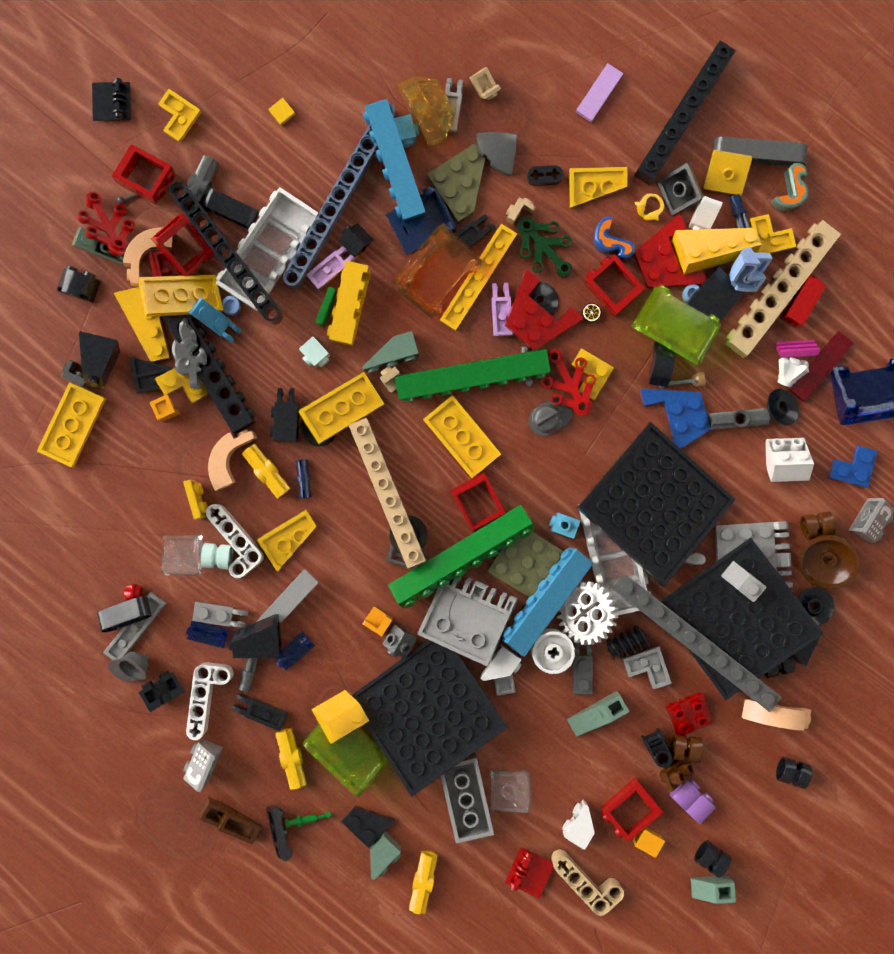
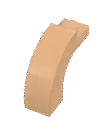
[123,227,173,287]
[208,430,257,491]
[742,699,811,731]

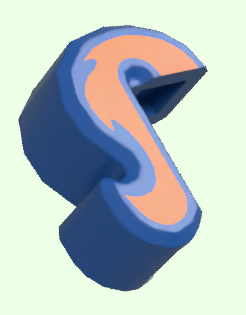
[593,217,635,261]

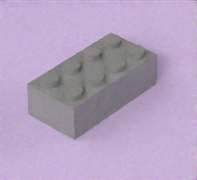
[441,753,494,844]

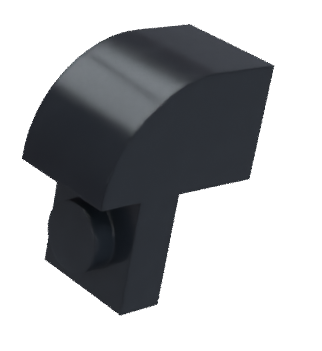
[649,342,675,387]

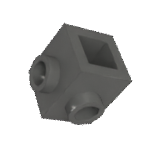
[382,625,417,658]

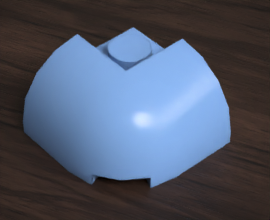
[729,247,773,292]

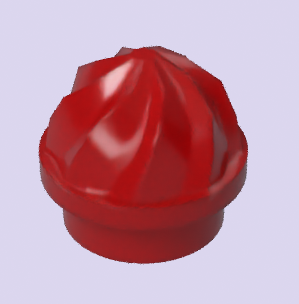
[123,583,143,600]

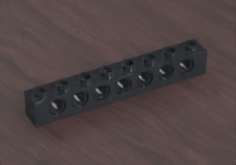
[634,40,736,186]
[162,315,256,434]

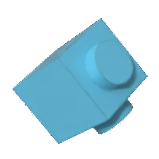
[394,114,419,148]
[549,513,580,539]

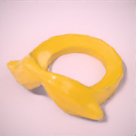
[635,193,664,221]

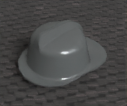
[528,398,572,436]
[108,651,149,682]

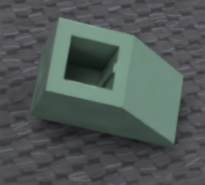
[370,831,401,880]
[690,875,736,904]

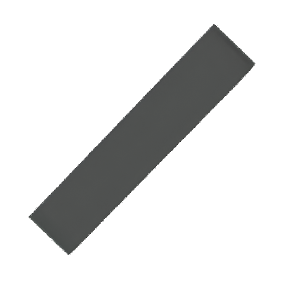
[713,137,808,167]

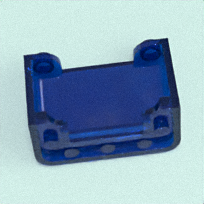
[830,357,894,425]

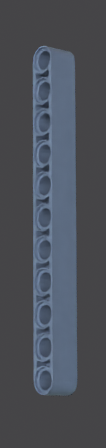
[283,102,396,289]

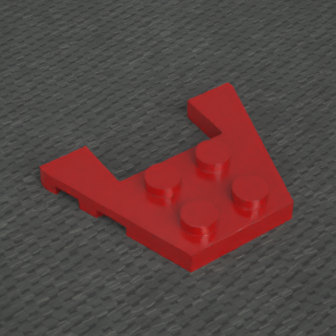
[634,214,707,288]
[504,269,584,350]

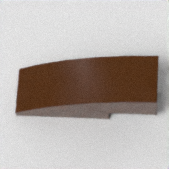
[199,797,262,844]

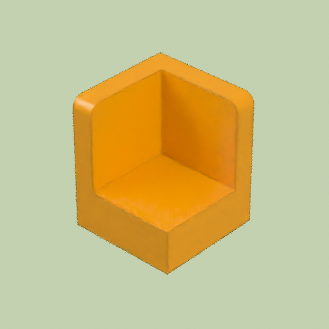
[149,395,180,422]
[363,607,393,636]
[632,827,665,858]

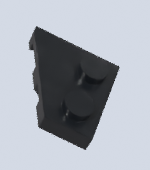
[129,357,172,394]
[341,806,395,848]

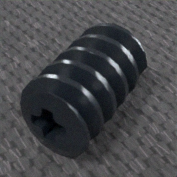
[606,625,650,662]

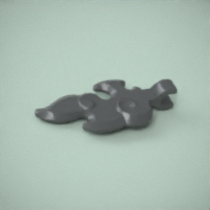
[172,318,207,389]

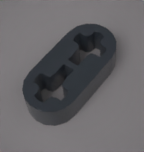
[527,165,563,186]

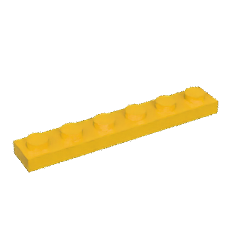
[440,224,517,331]

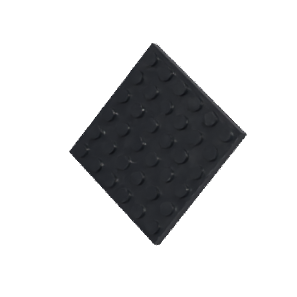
[576,422,735,586]
[660,537,824,700]
[351,640,509,797]

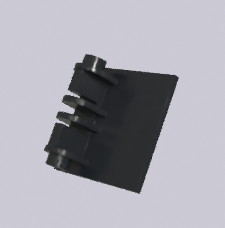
[92,78,131,121]

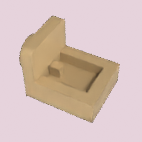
[469,67,501,100]
[506,197,536,225]
[379,366,401,392]

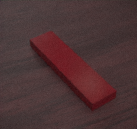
[788,331,853,402]

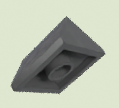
[657,162,703,216]

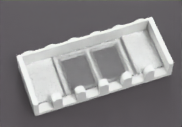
[216,187,318,311]
[578,504,651,615]

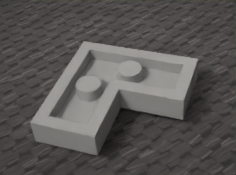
[622,646,672,690]

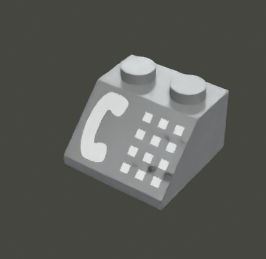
[848,498,894,543]
[183,739,223,793]

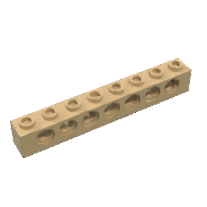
[725,220,841,358]
[349,418,427,569]

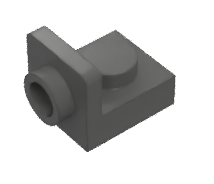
[62,360,90,388]

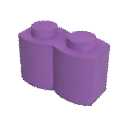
[669,779,716,824]

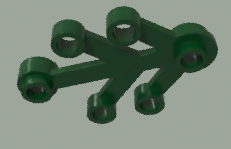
[517,217,572,278]

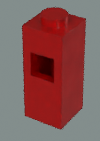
[781,276,826,328]

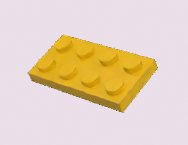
[138,275,223,317]
[298,372,384,444]
[37,382,106,468]
[423,395,501,478]

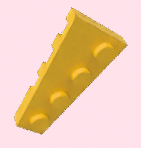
[114,287,171,362]

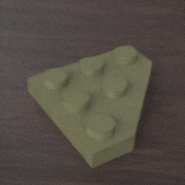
[427,143,485,223]

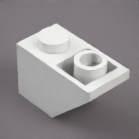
[562,800,595,850]

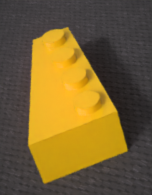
[672,228,762,274]
[327,260,371,347]

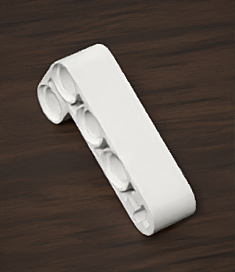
[206,504,264,578]
[186,662,234,740]

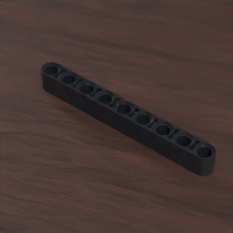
[169,181,283,325]

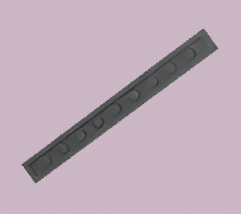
[612,574,782,712]

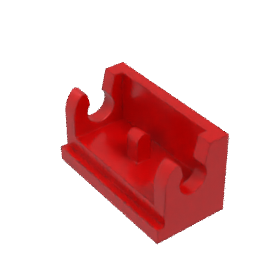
[148,250,179,277]

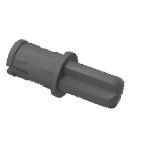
[238,658,259,692]

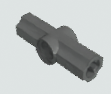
[187,155,219,211]
[708,408,770,430]

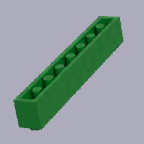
[394,349,550,402]
[388,505,535,609]

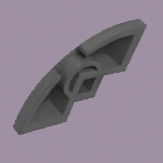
[476,132,517,176]

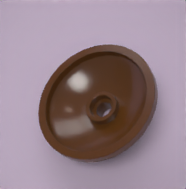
[799,535,860,589]

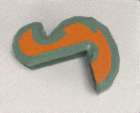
[771,163,809,212]

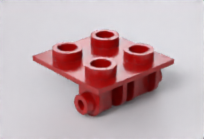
[665,692,713,735]
[504,847,554,898]

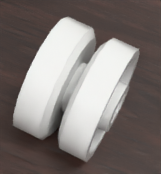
[531,628,575,674]

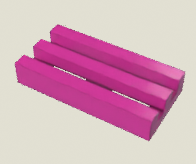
[775,340,820,358]

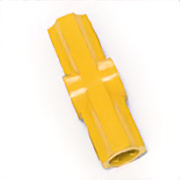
[242,444,291,499]
[275,728,307,790]
[409,851,437,914]

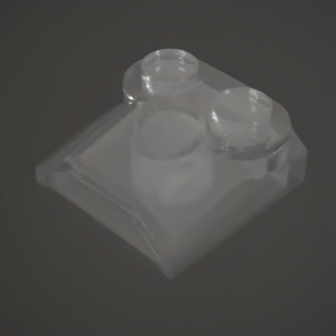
[161,534,203,576]
[490,770,531,813]

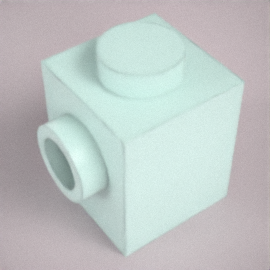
[299,337,330,368]

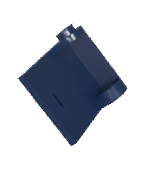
[386,186,458,256]

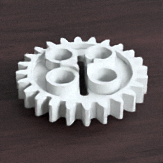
[557,582,618,645]

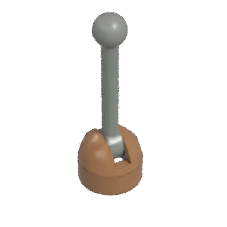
[659,372,706,388]

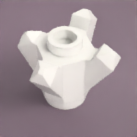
[777,357,809,387]

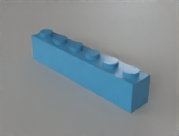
[363,98,425,222]
[500,547,593,657]

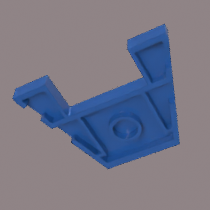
[640,389,710,449]

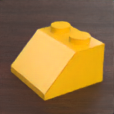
[312,690,369,744]

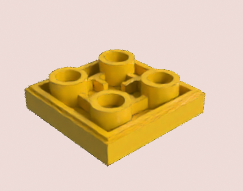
[183,480,208,519]

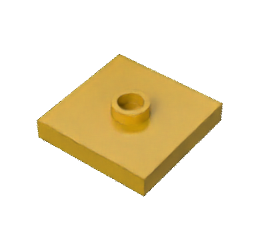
[704,150,752,195]

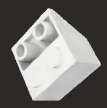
[766,438,814,482]

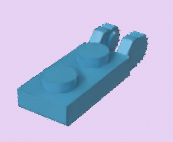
[189,297,242,343]

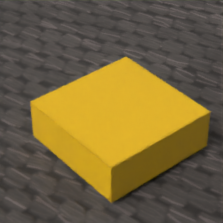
[268,98,296,126]

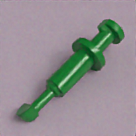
[285,812,331,829]

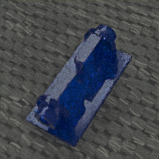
[186,621,229,648]
[275,631,315,671]

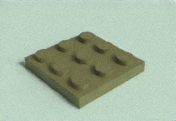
[488,532,563,597]

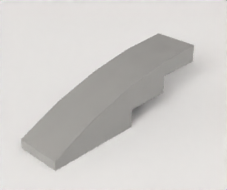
[256,569,319,624]

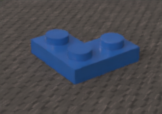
[828,446,877,488]

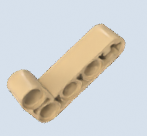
[551,849,624,916]

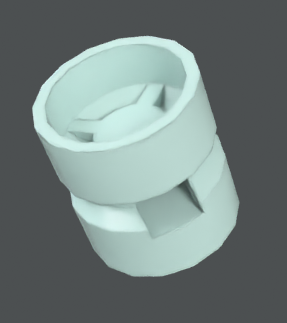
[201,543,233,570]

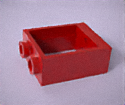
[112,144,175,204]
[150,214,213,276]
[584,254,645,317]
[450,472,506,531]
[601,777,663,842]

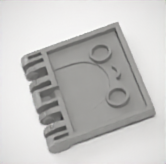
[714,521,793,592]
[417,576,518,667]

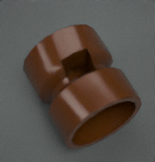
[800,511,836,540]
[671,734,703,763]

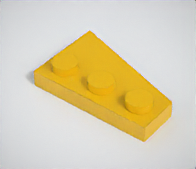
[569,167,627,208]
[257,509,317,572]

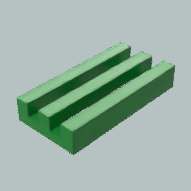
[315,287,337,327]

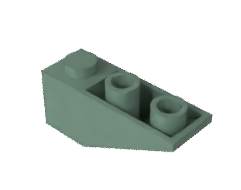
[71,227,131,268]
[362,331,419,373]
[567,691,629,736]

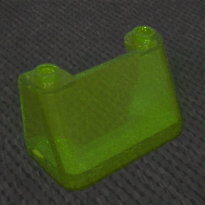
[631,285,722,366]
[303,723,389,797]

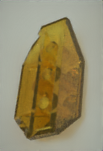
[396,76,454,148]

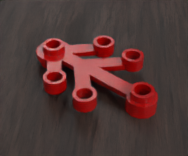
[77,192,134,256]
[541,349,596,416]

